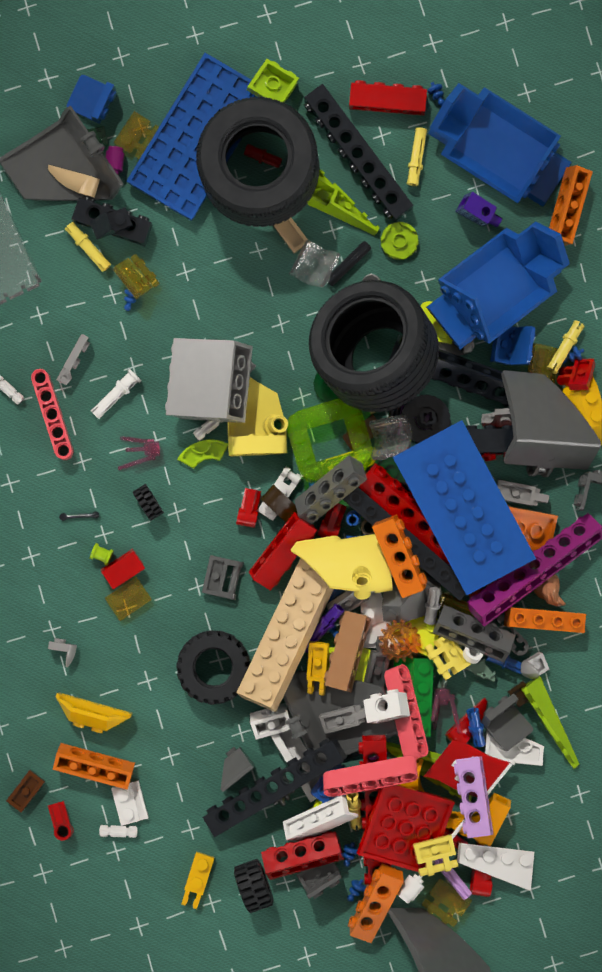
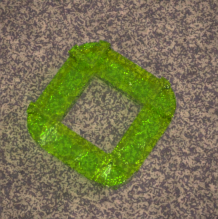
[287,398,374,483]

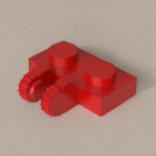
[557,359,596,390]

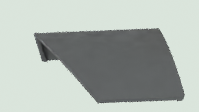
[0,106,123,201]
[501,370,601,477]
[284,670,398,762]
[388,908,491,972]

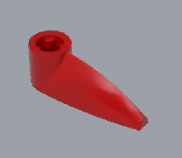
[445,698,488,743]
[470,842,492,897]

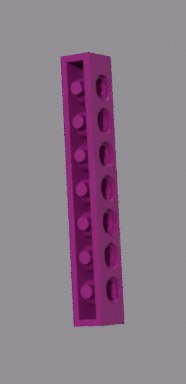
[467,513,602,626]

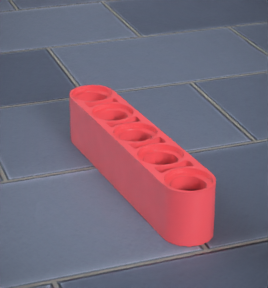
[31,369,74,460]
[384,664,428,759]
[323,756,418,797]

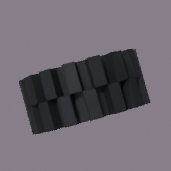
[133,484,164,521]

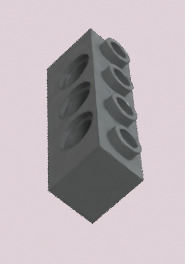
[294,455,367,524]
[432,605,515,663]

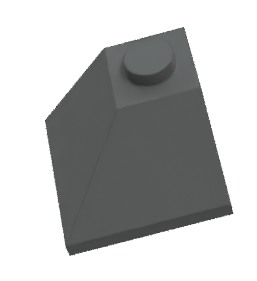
[382,577,426,623]
[221,747,254,792]

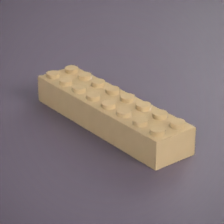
[236,558,334,712]

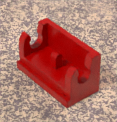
[101,548,145,589]

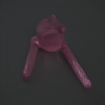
[118,436,160,470]
[431,688,461,734]

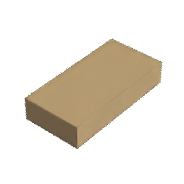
[273,217,309,254]

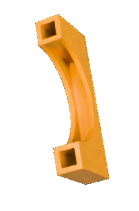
[399,756,511,847]

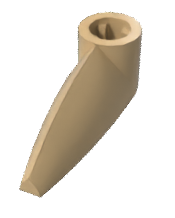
[48,165,100,198]

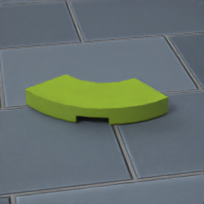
[177,440,228,469]

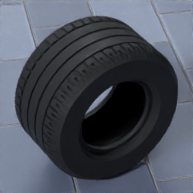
[196,97,320,227]
[309,280,439,412]

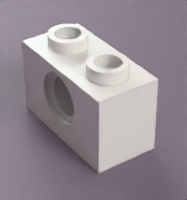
[363,689,410,724]
[250,703,292,739]

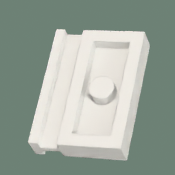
[111,780,149,826]

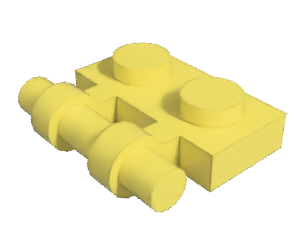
[424,637,471,680]
[413,835,458,877]

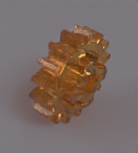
[378,620,421,662]

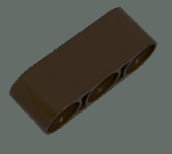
[260,485,297,522]

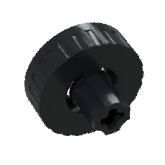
[400,394,451,444]

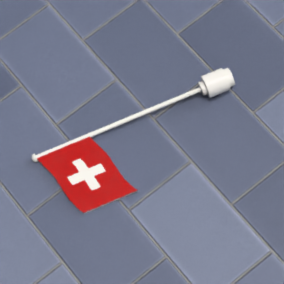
[397,740,515,904]

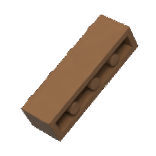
[324,610,371,693]

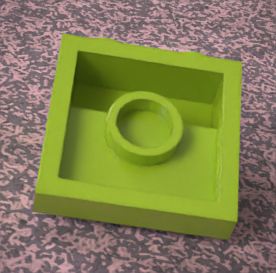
[247,59,299,103]

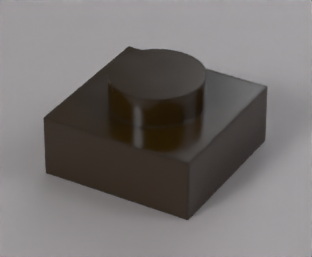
[507,681,529,708]

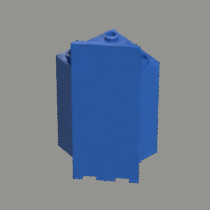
[428,83,572,207]
[426,222,570,350]

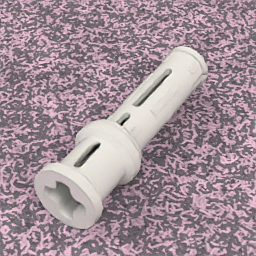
[90,369,141,419]

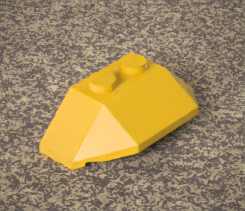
[562,375,602,445]
[56,693,133,733]

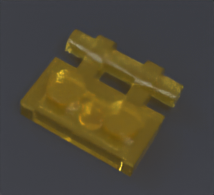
[113,111,159,159]
[113,254,160,299]
[422,878,472,927]

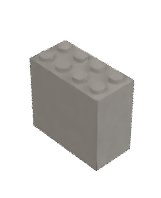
[165,338,253,423]

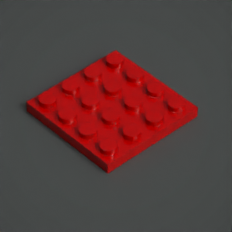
[357,785,455,872]

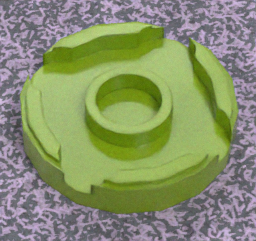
[381,222,419,260]

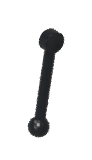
[59,511,99,521]

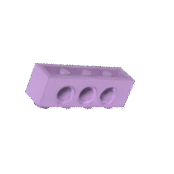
[454,756,493,838]

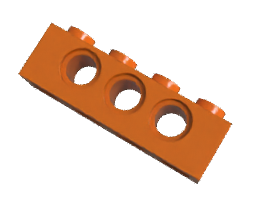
[549,165,593,246]
[372,514,427,598]
[504,607,586,633]
[52,743,135,790]
[348,863,404,943]

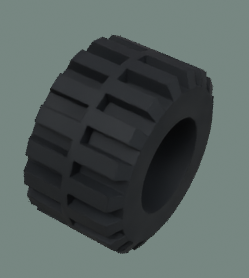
[234,859,273,913]

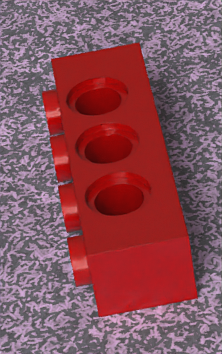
[261,831,344,880]

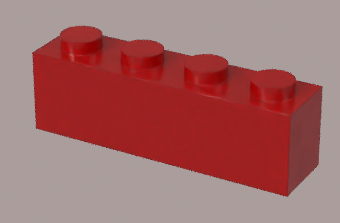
[349,80,427,116]
[249,512,317,591]

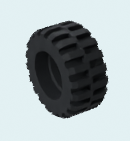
[176,630,250,705]

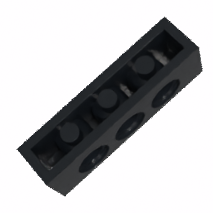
[72,197,153,247]

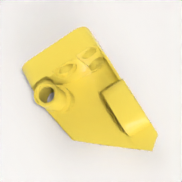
[228,377,288,456]
[291,534,393,600]

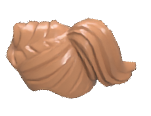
[533,567,565,606]

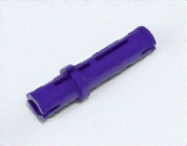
[305,603,344,653]

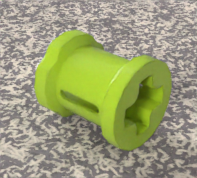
[89,543,114,566]

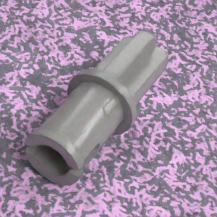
[424,586,441,625]

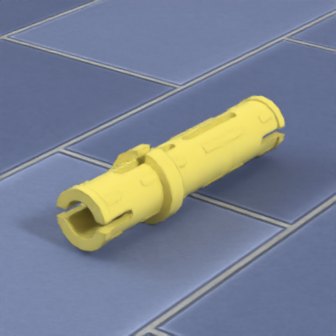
[406,128,428,186]
[65,221,111,272]
[546,320,585,374]
[346,792,362,830]

